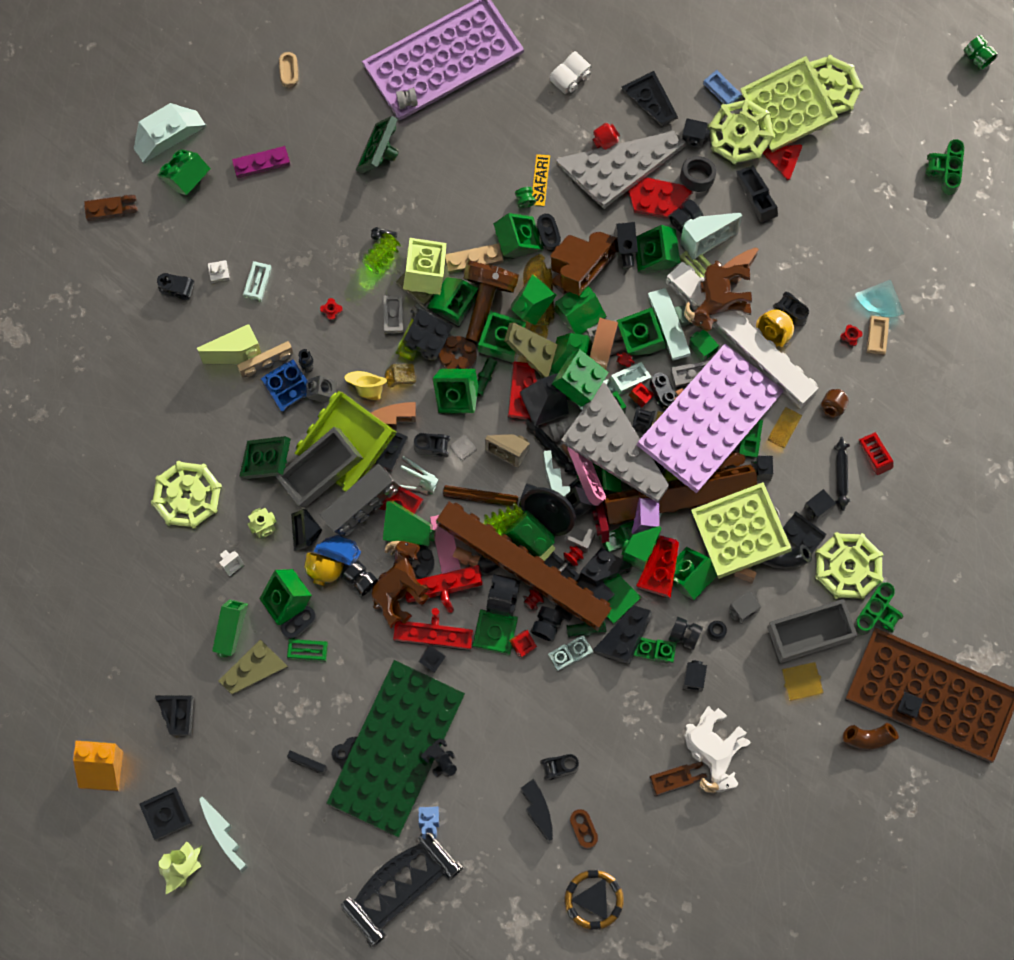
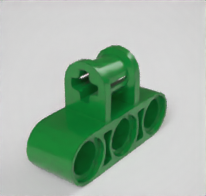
[926,139,965,195]
[854,582,904,635]

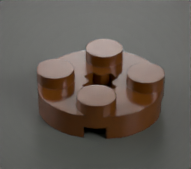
[439,336,477,369]

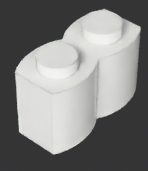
[550,51,591,94]

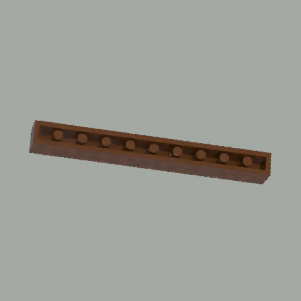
[436,501,612,631]

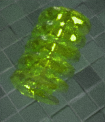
[362,232,401,274]
[484,503,523,533]

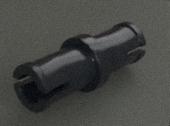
[298,349,314,373]

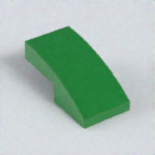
[739,420,763,457]
[599,521,634,553]

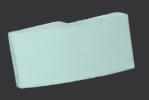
[548,635,594,671]

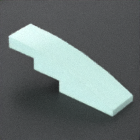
[648,288,691,361]
[578,362,651,411]
[543,450,570,496]
[199,797,248,872]

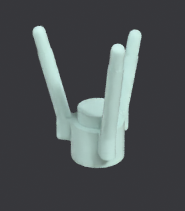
[400,456,439,495]

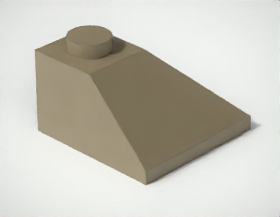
[485,434,530,468]

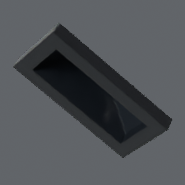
[291,509,322,551]

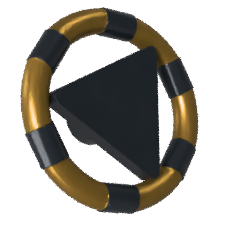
[565,870,624,930]

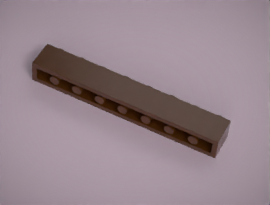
[603,464,757,524]

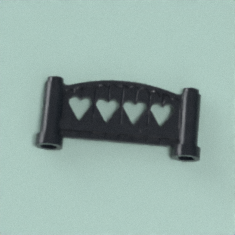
[341,833,464,948]

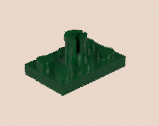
[356,116,399,174]
[239,436,291,479]

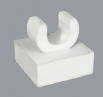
[208,260,230,283]
[219,550,245,577]

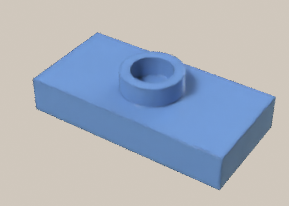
[703,70,742,105]

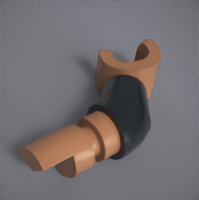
[452,546,500,574]

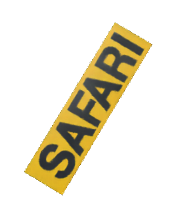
[532,154,550,206]

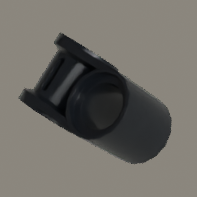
[157,273,195,300]
[773,291,809,326]
[632,406,656,439]
[414,433,451,458]
[540,754,579,781]

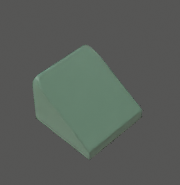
[674,305,693,327]

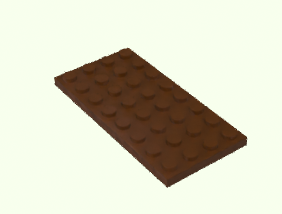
[845,627,1014,763]

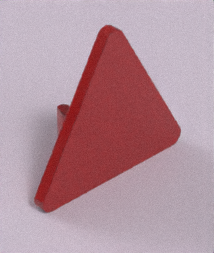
[763,144,802,180]

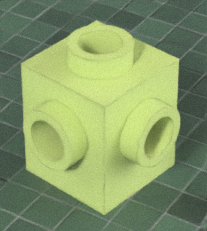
[247,508,277,538]

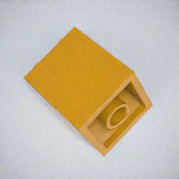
[73,741,123,791]

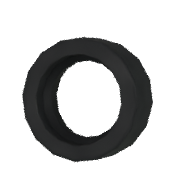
[680,156,717,192]

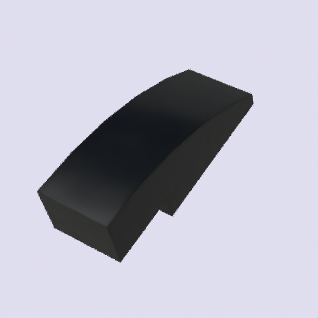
[736,165,778,223]
[520,779,553,844]

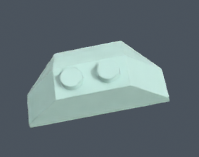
[134,103,206,163]

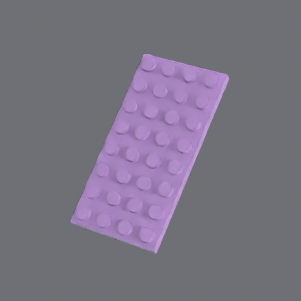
[362,0,524,121]
[636,344,784,493]

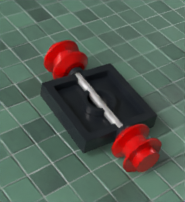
[523,546,584,610]

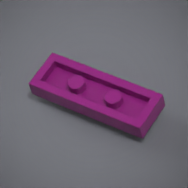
[232,146,290,178]

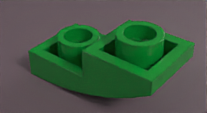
[633,638,677,663]

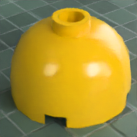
[756,309,794,347]
[304,552,344,586]

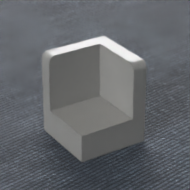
[566,527,596,553]

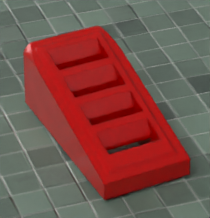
[859,432,894,475]

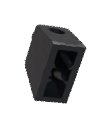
[614,222,638,268]

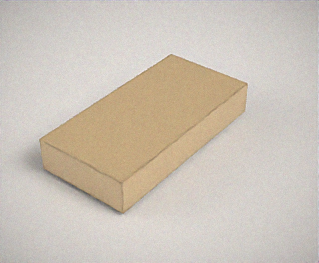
[866,316,889,355]

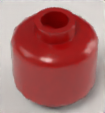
[592,123,620,150]

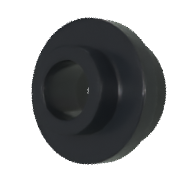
[707,621,727,640]

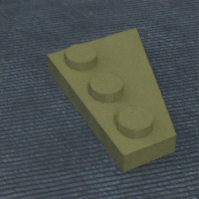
[504,322,558,378]
[218,639,288,696]

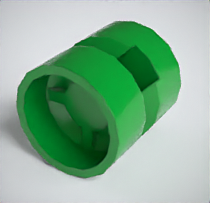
[963,35,998,70]

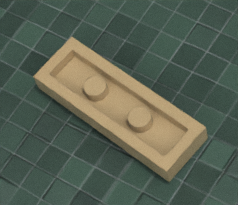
[445,243,503,274]
[237,341,293,377]

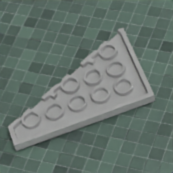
[556,131,686,209]
[561,382,669,503]

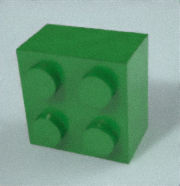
[478,311,526,363]
[552,349,609,407]

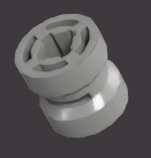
[396,88,418,110]
[548,419,570,443]

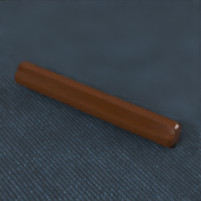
[443,485,519,507]

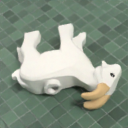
[685,706,751,793]

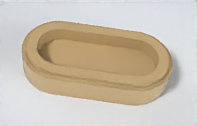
[279,52,298,88]

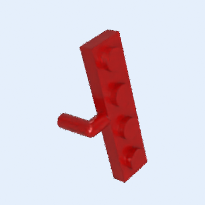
[405,565,483,613]
[393,608,473,650]

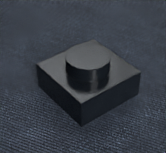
[897,692,923,719]

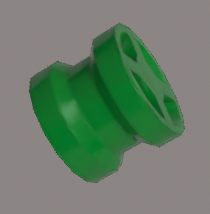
[515,187,536,208]

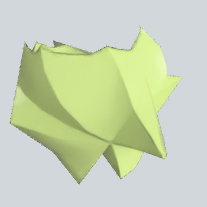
[158,842,202,894]

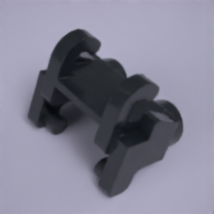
[421,739,457,777]

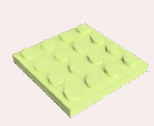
[740,56,838,152]
[691,482,792,578]

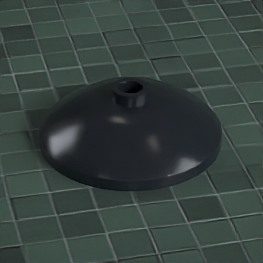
[521,487,576,536]

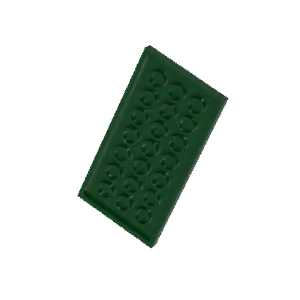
[326,660,465,838]

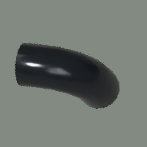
[762,545,812,569]

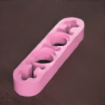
[568,447,606,506]

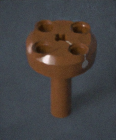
[463,260,519,342]

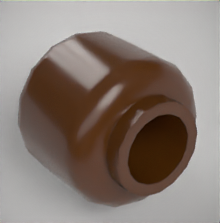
[821,389,849,417]

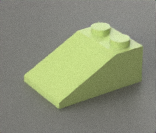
[403,238,446,295]
[197,324,261,364]

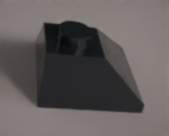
[519,373,569,427]

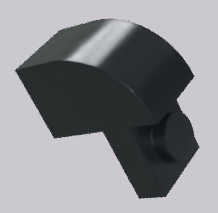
[564,477,594,516]

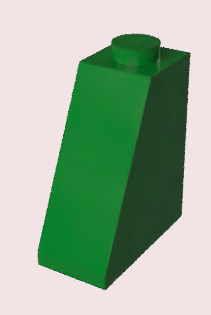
[383,501,436,546]
[212,599,248,657]

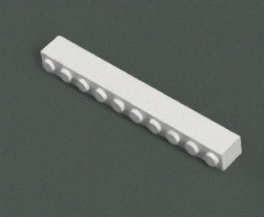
[666,262,819,409]

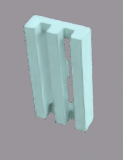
[243,261,272,302]

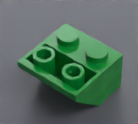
[157,149,211,195]
[427,277,478,326]

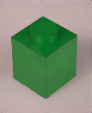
[689,330,719,362]

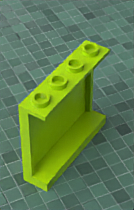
[294,391,397,492]

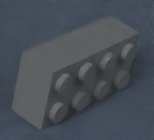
[276,427,363,508]
[319,463,400,536]
[767,599,857,663]

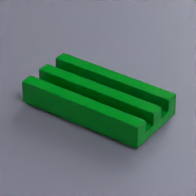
[287,639,328,662]

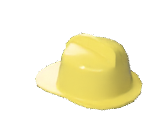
[344,371,387,400]

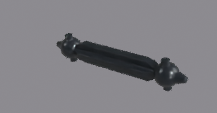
[525,419,577,475]
[834,437,851,511]

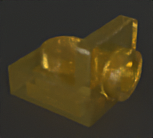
[385,363,416,388]

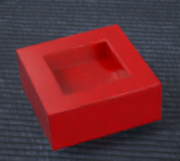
[628,383,654,407]
[510,630,537,657]

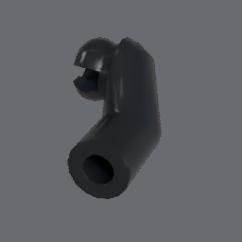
[371,227,398,241]

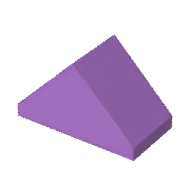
[632,498,659,534]

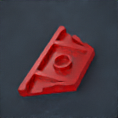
[628,177,694,220]

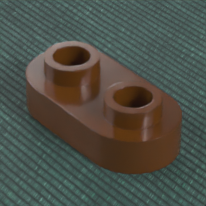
[570,809,598,849]

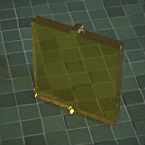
[782,662,824,701]

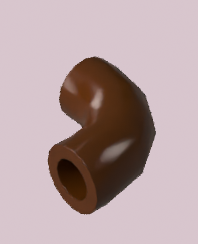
[843,723,899,750]

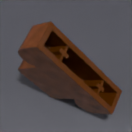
[551,232,617,296]

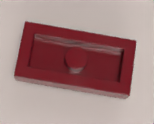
[592,502,609,543]

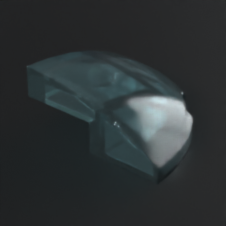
[855,279,904,317]

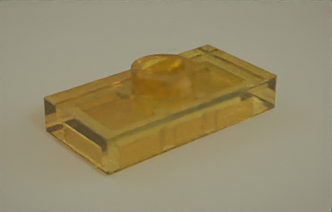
[768,407,802,449]

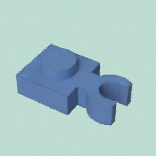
[419,806,439,839]

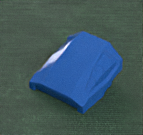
[260,359,307,412]
[314,535,361,566]

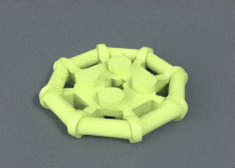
[810,55,863,114]
[707,99,775,164]
[151,461,222,529]
[815,532,884,600]

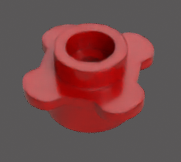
[320,298,343,320]
[840,325,863,346]
[616,352,635,368]

